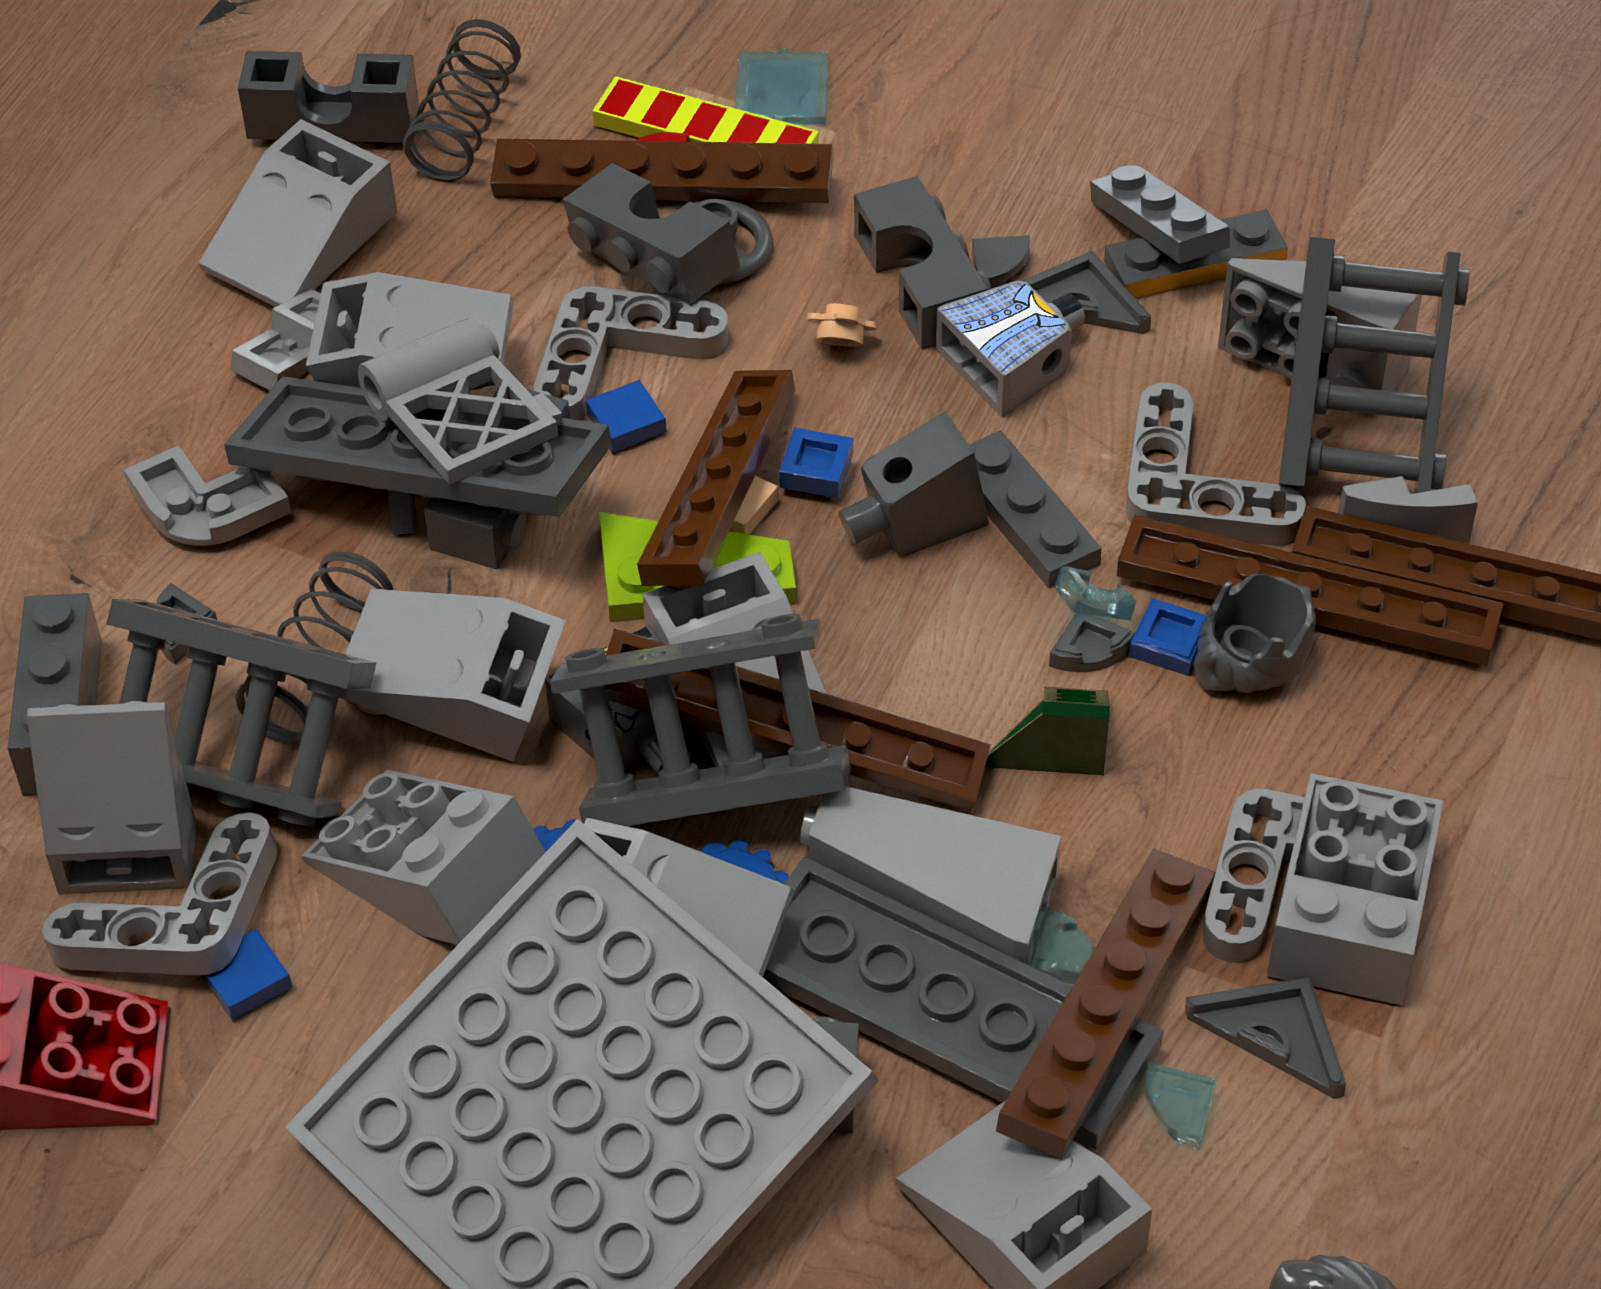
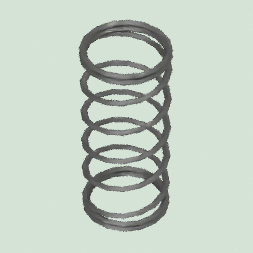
[403,19,521,181]
[235,552,394,742]

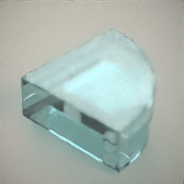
[1055,566,1137,621]
[1032,908,1095,984]
[1145,1062,1217,1150]

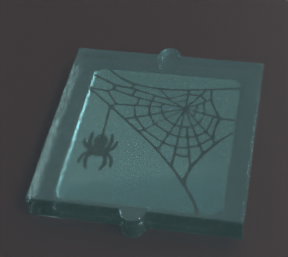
[735,48,829,125]

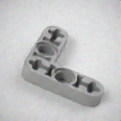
[533,286,729,421]
[1126,382,1306,546]
[1203,788,1305,963]
[42,813,277,976]

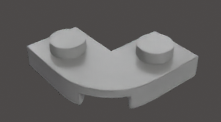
[123,445,291,546]

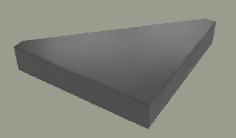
[1022,251,1151,334]
[1185,977,1346,1098]

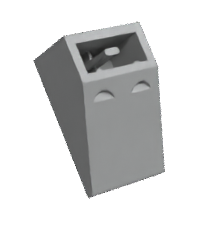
[199,119,397,307]
[1218,258,1422,392]
[306,272,514,390]
[643,552,826,767]
[342,589,566,762]
[27,701,197,894]
[301,770,546,945]
[1267,773,1444,1006]
[584,818,794,977]
[896,1101,1152,1289]

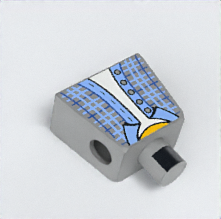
[936,280,1085,417]

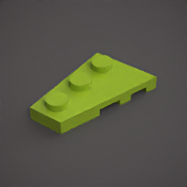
[599,512,797,622]

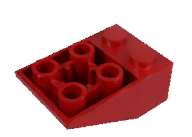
[0,962,168,1130]

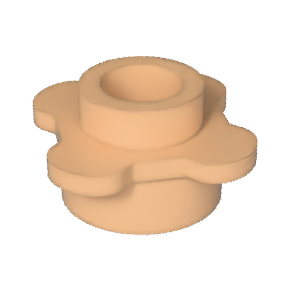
[807,303,877,347]

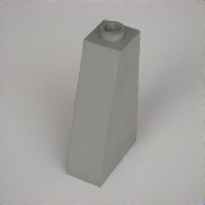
[800,786,1061,966]

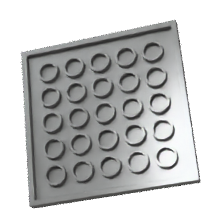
[285,819,879,1289]

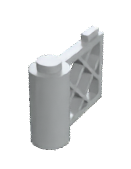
[358,318,563,485]

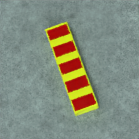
[592,76,819,144]

